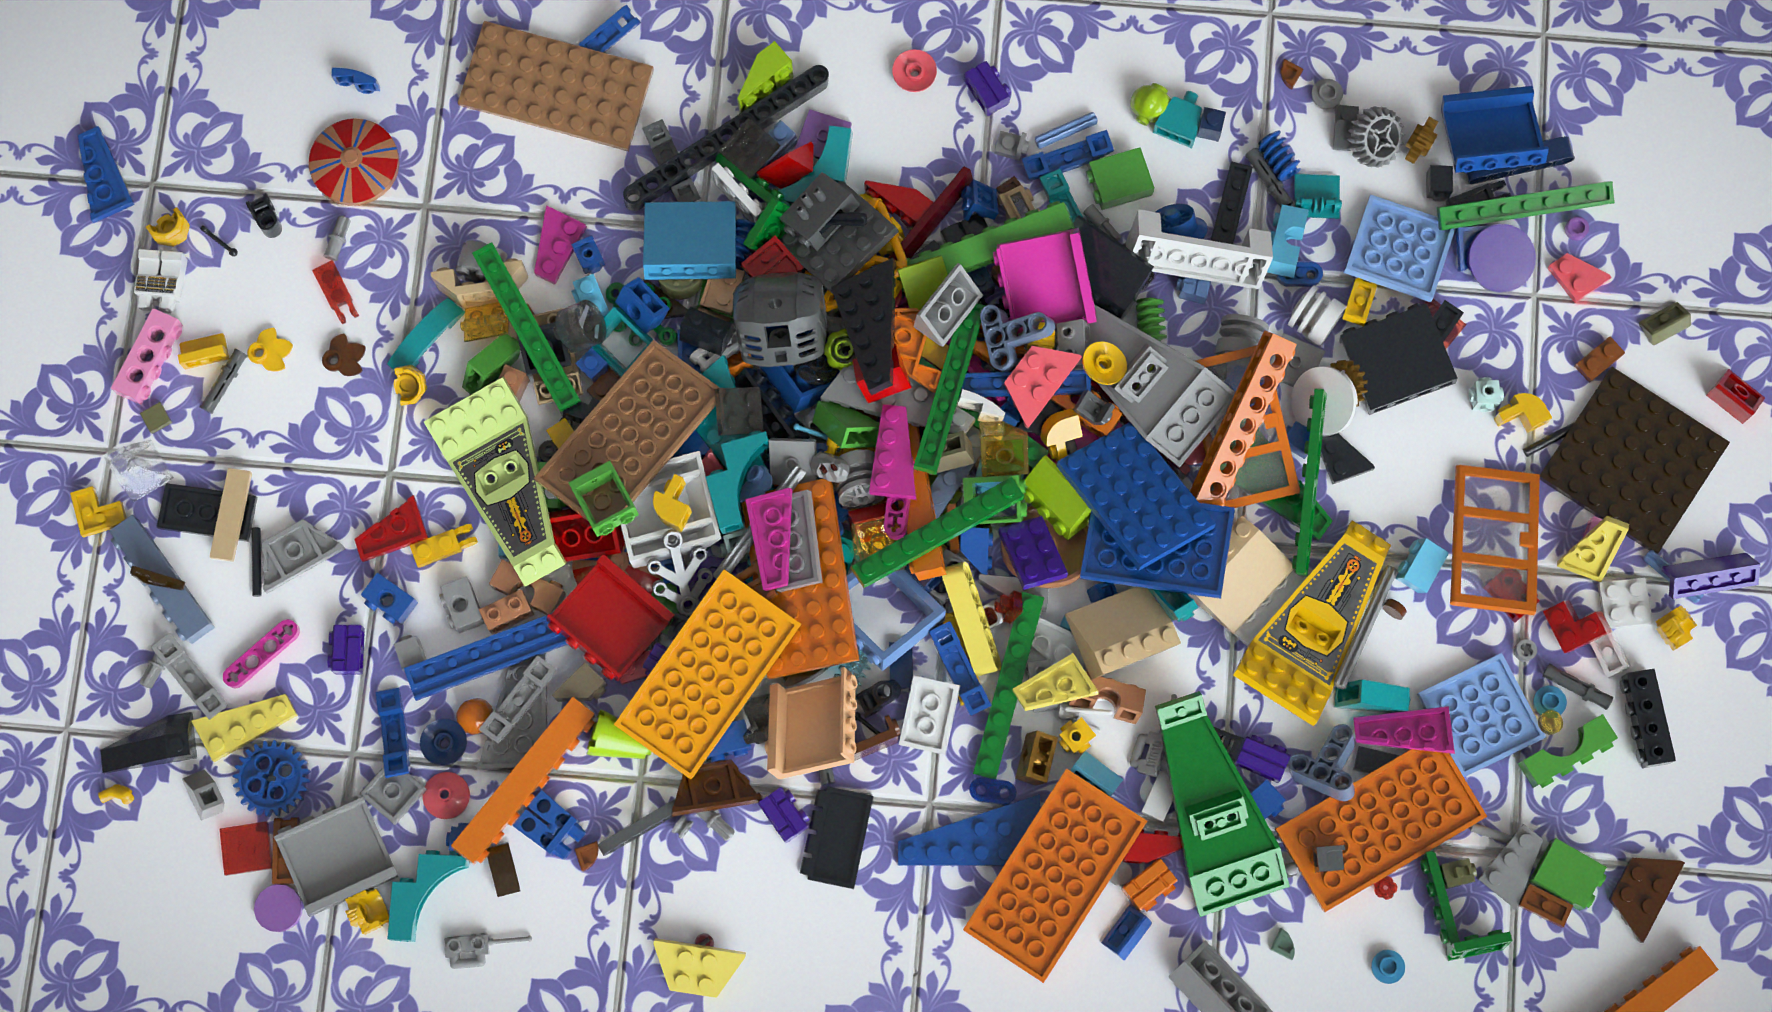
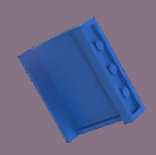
[1441,86,1549,173]

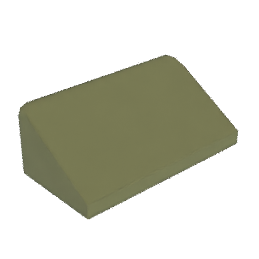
[1639,302,1691,346]

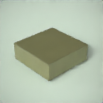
[140,402,172,434]

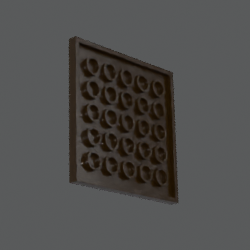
[1540,367,1730,554]

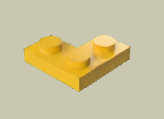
[70,486,127,538]

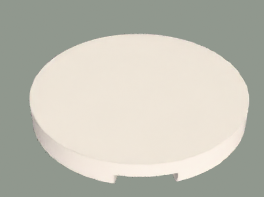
[1291,366,1358,436]

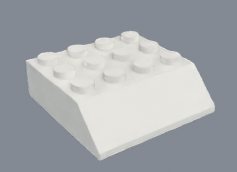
[621,451,721,569]

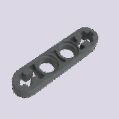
[598,800,675,856]

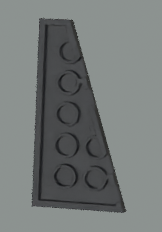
[831,258,896,395]

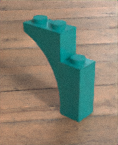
[778,126,853,205]
[705,431,769,535]
[1148,588,1198,622]
[387,850,470,942]

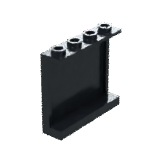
[1339,303,1458,415]

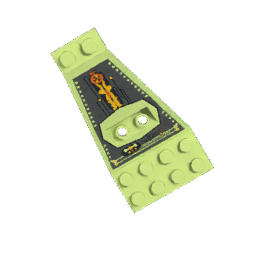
[424,376,567,586]

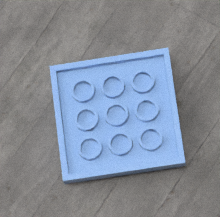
[1344,194,1455,302]
[1417,653,1546,777]

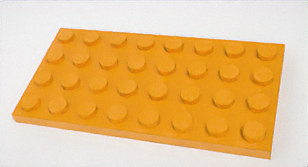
[614,569,802,780]

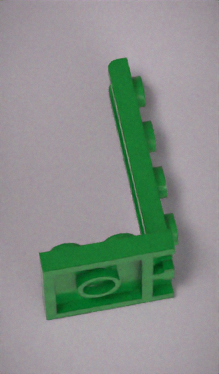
[715,153,791,251]
[1420,851,1513,962]

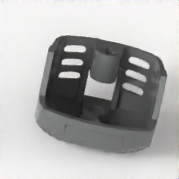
[733,272,829,367]

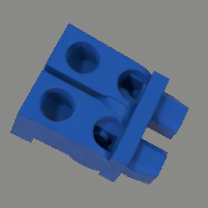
[513,790,586,860]

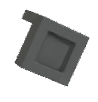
[1312,845,1345,872]

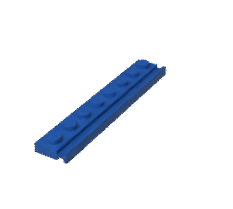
[404,613,568,701]

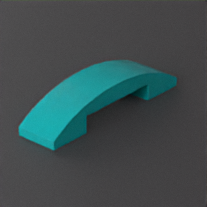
[1040,169,1083,222]
[387,298,465,370]

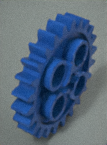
[232,740,311,817]

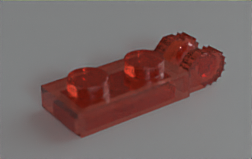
[312,260,359,324]

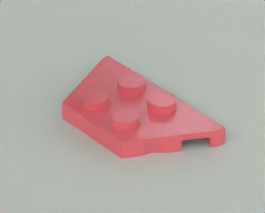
[1004,346,1082,428]

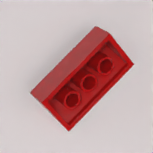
[548,509,622,562]

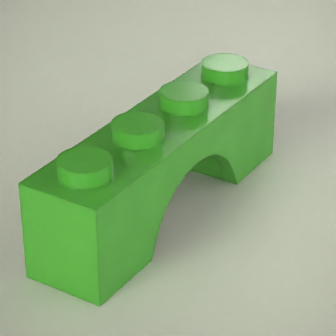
[1518,714,1618,788]

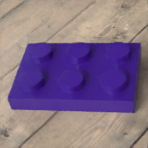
[998,516,1068,590]

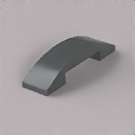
[642,119,701,202]

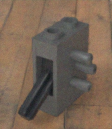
[779,172,868,251]

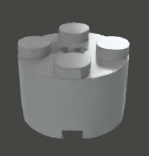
[456,240,508,283]

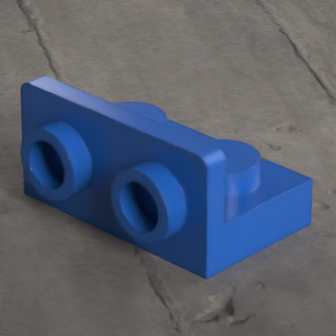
[961,179,998,221]

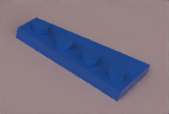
[78,126,135,223]

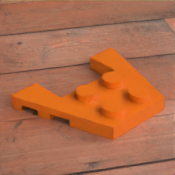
[893,308,942,393]

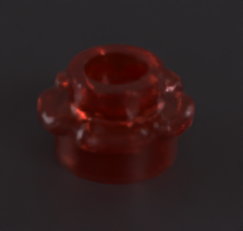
[1374,876,1397,900]

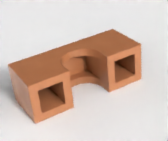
[489,559,566,615]
[1068,671,1146,724]

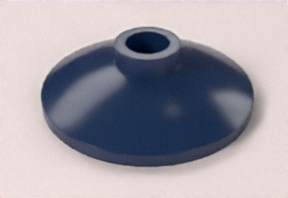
[420,719,467,766]

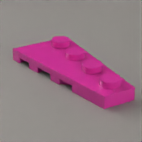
[869,404,916,500]
[745,488,792,591]
[1353,706,1455,754]

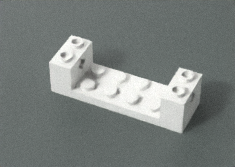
[1126,209,1273,289]

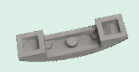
[151,633,228,720]
[479,655,556,744]

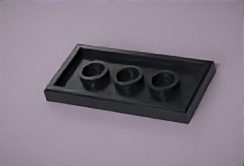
[157,483,258,542]

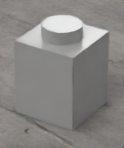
[394,635,427,672]

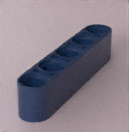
[1465,136,1575,184]

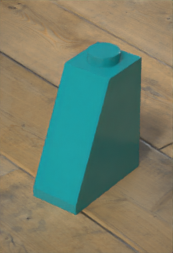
[1334,679,1411,713]

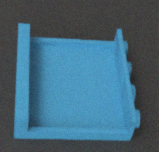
[643,201,736,280]

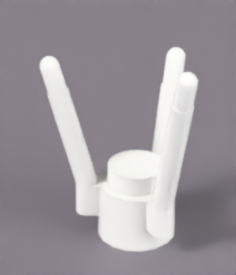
[1059,699,1113,733]

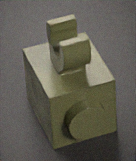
[1439,858,1477,889]

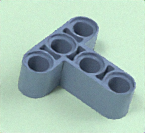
[980,305,1055,372]
[1288,724,1355,801]

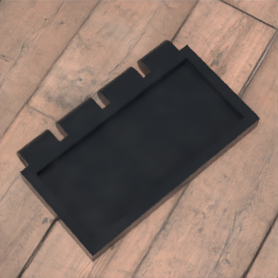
[799,786,874,890]

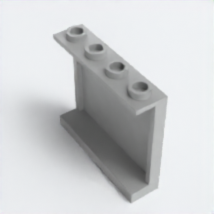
[274,796,398,917]

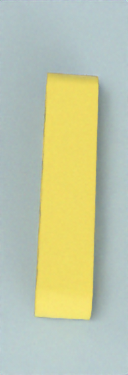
[942,562,1002,676]

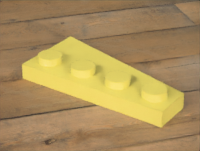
[192,694,298,762]

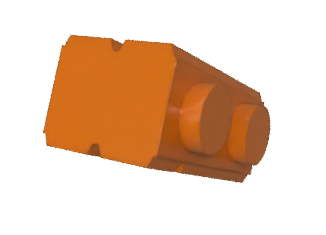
[1121,858,1178,912]

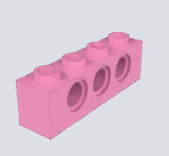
[111,308,183,405]

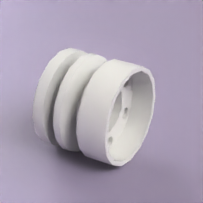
[1288,285,1347,346]

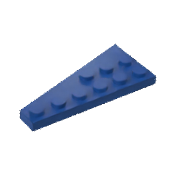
[898,794,1040,866]

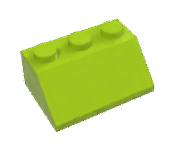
[1023,455,1091,540]

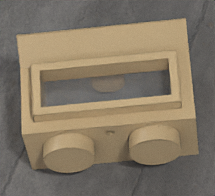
[997,185,1040,220]

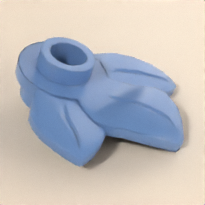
[740,465,773,503]

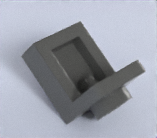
[1073,390,1115,425]

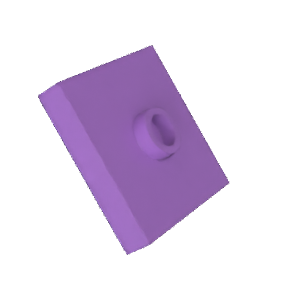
[795,109,852,159]

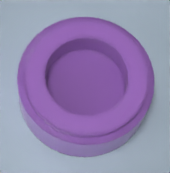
[1565,217,1589,241]

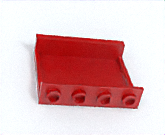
[547,554,674,682]

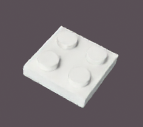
[1597,578,1653,629]

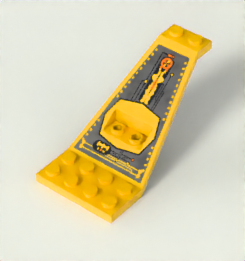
[1233,520,1391,726]

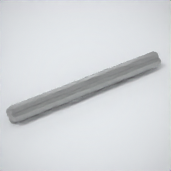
[713,465,806,579]
[1334,565,1397,689]

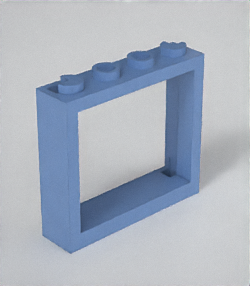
[847,567,946,671]

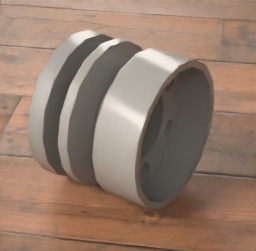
[1214,314,1269,367]
[833,450,885,509]

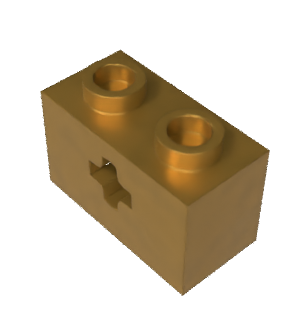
[1015,730,1058,786]

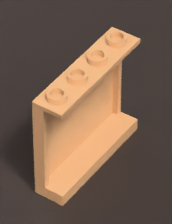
[767,667,857,779]

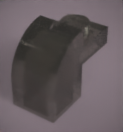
[743,693,770,744]

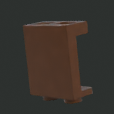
[846,715,901,765]

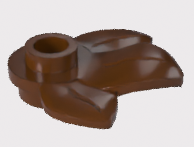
[322,333,366,376]

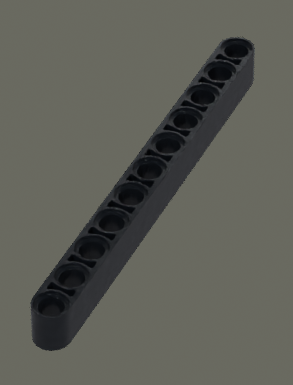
[623,65,829,211]

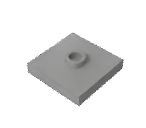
[1270,333,1325,387]
[769,438,818,485]
[359,767,427,825]

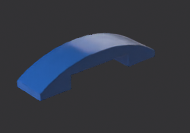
[1022,130,1114,180]
[929,621,992,716]
[376,687,410,778]

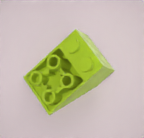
[737,41,794,113]

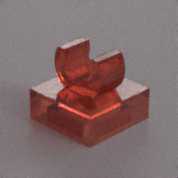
[994,590,1023,624]

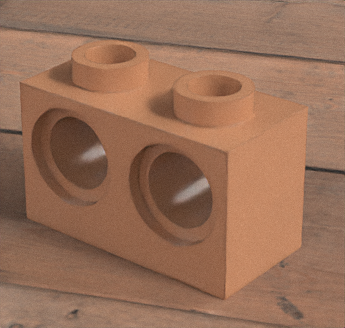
[479,589,535,635]

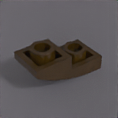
[487,842,521,897]

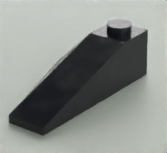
[100,712,197,774]

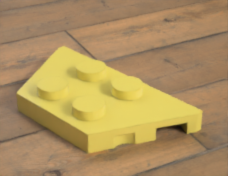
[654,938,746,998]

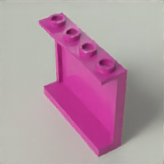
[993,228,1097,337]

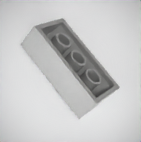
[1168,940,1273,1012]

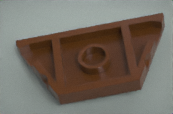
[671,759,762,816]
[1609,857,1685,943]

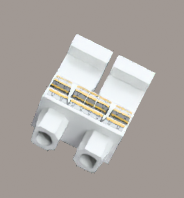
[134,249,188,313]

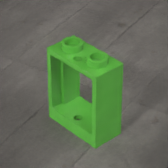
[568,461,639,537]
[963,474,1027,524]

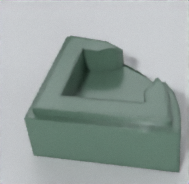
[1270,928,1295,961]

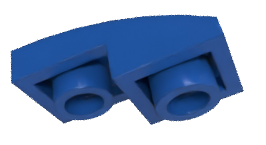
[331,68,380,94]

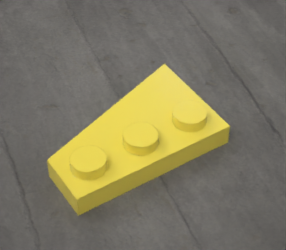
[1557,516,1629,582]
[1012,653,1099,711]

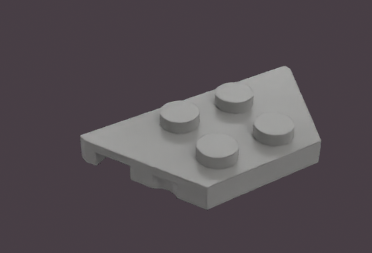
[262,519,345,594]

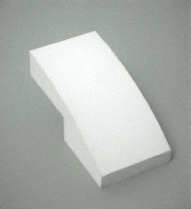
[957,389,1005,426]
[1141,771,1173,823]

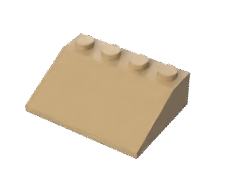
[1188,516,1294,635]
[1064,587,1181,680]

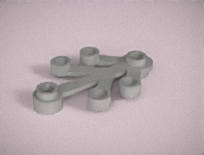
[647,529,713,616]

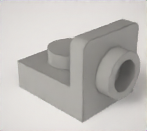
[994,131,1030,161]

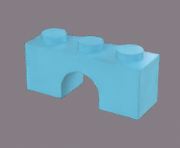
[1267,204,1309,278]

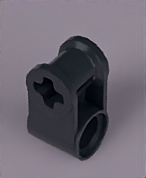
[246,192,282,238]
[855,680,901,718]

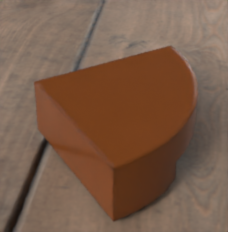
[1280,59,1303,90]
[575,841,599,872]

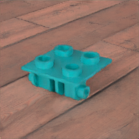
[1294,174,1342,219]

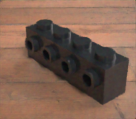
[734,368,810,439]
[1620,668,1676,769]

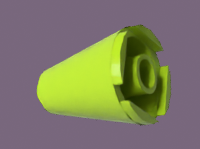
[586,709,652,759]

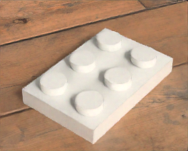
[711,163,764,223]
[899,675,961,755]

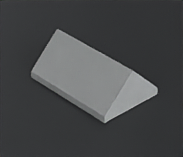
[914,263,983,346]

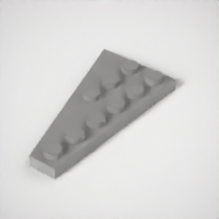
[821,353,975,434]
[476,653,548,770]

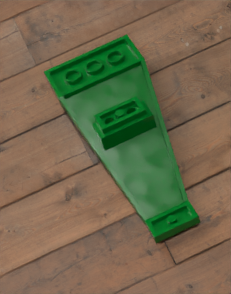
[1155,691,1290,917]

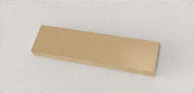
[209,468,252,562]

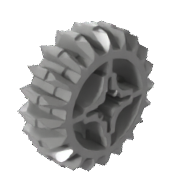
[1347,106,1406,168]

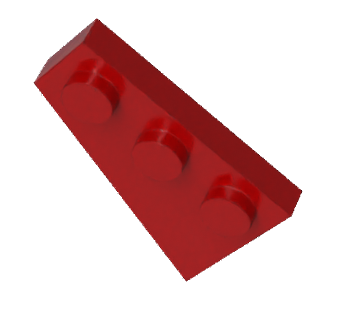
[354,495,428,562]

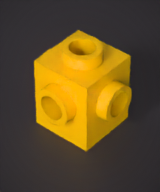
[1058,717,1096,755]

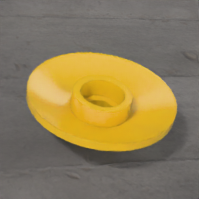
[1082,341,1127,385]

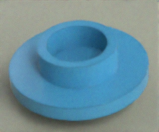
[1533,685,1567,719]
[1371,950,1405,984]

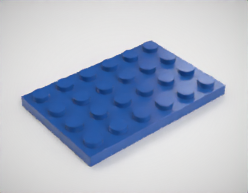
[1056,422,1216,571]
[1080,503,1235,599]

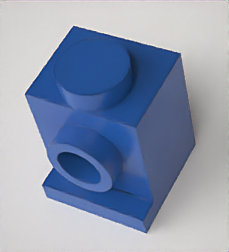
[571,235,605,274]

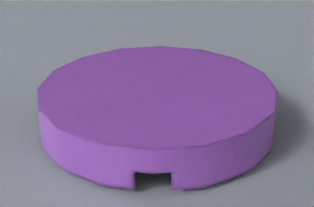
[254,884,303,933]

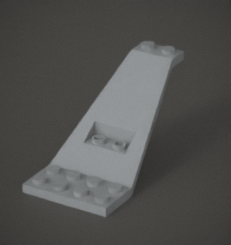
[1055,304,1235,467]

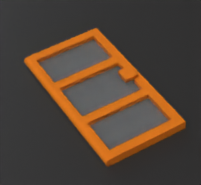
[1195,345,1300,508]
[1450,465,1540,615]

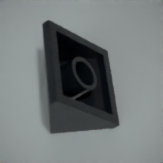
[516,321,572,376]

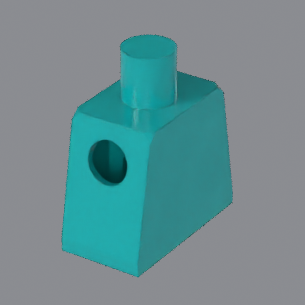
[1153,91,1203,149]

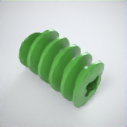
[1135,297,1167,341]

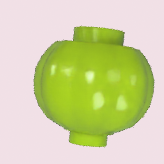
[1130,83,1171,126]
[824,328,855,371]

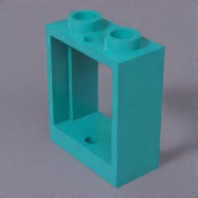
[584,307,653,377]

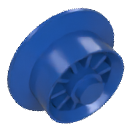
[1155,204,1208,239]

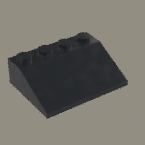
[1073,215,1154,319]

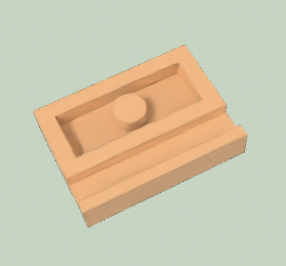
[700,269,745,316]

